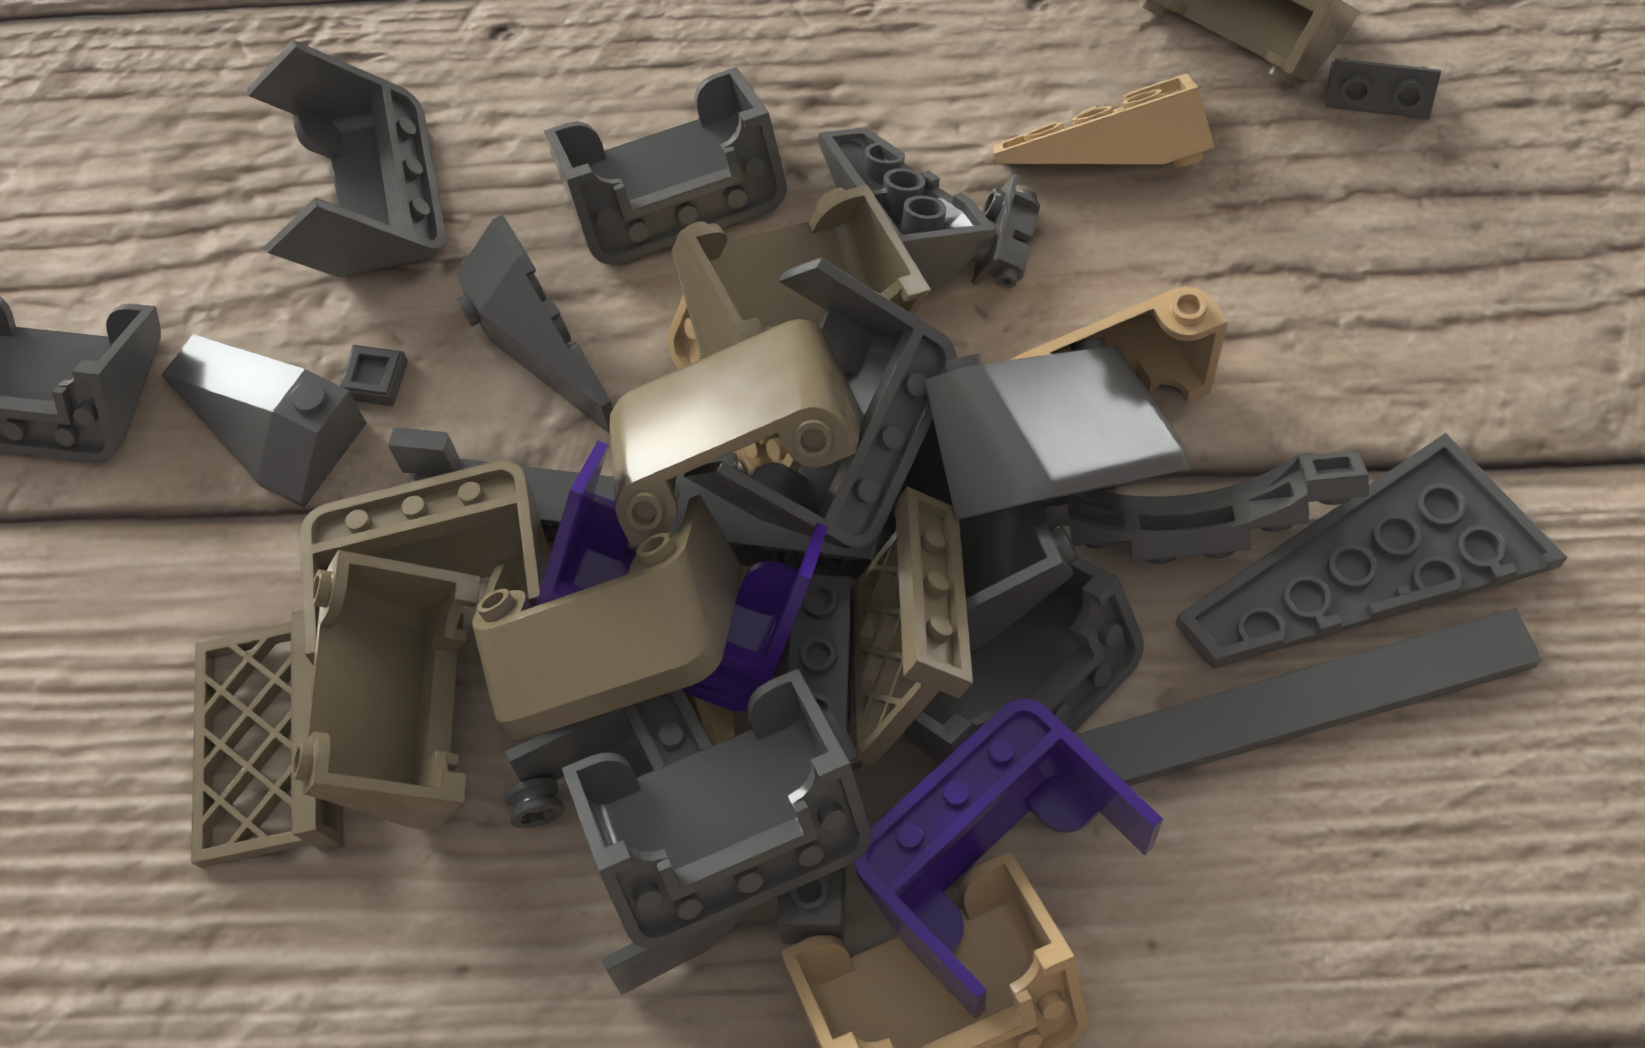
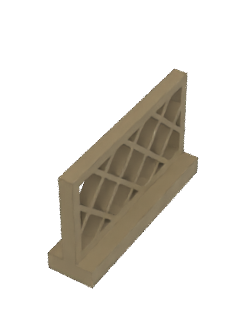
[853,487,973,766]
[191,610,343,868]

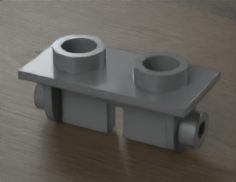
[1325,58,1441,119]
[971,173,1040,288]

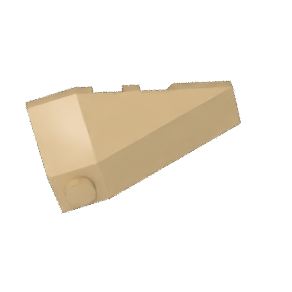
[993,74,1215,167]

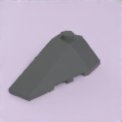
[818,127,995,291]
[456,214,613,434]
[161,334,366,508]

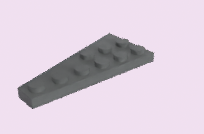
[1175,433,1567,668]

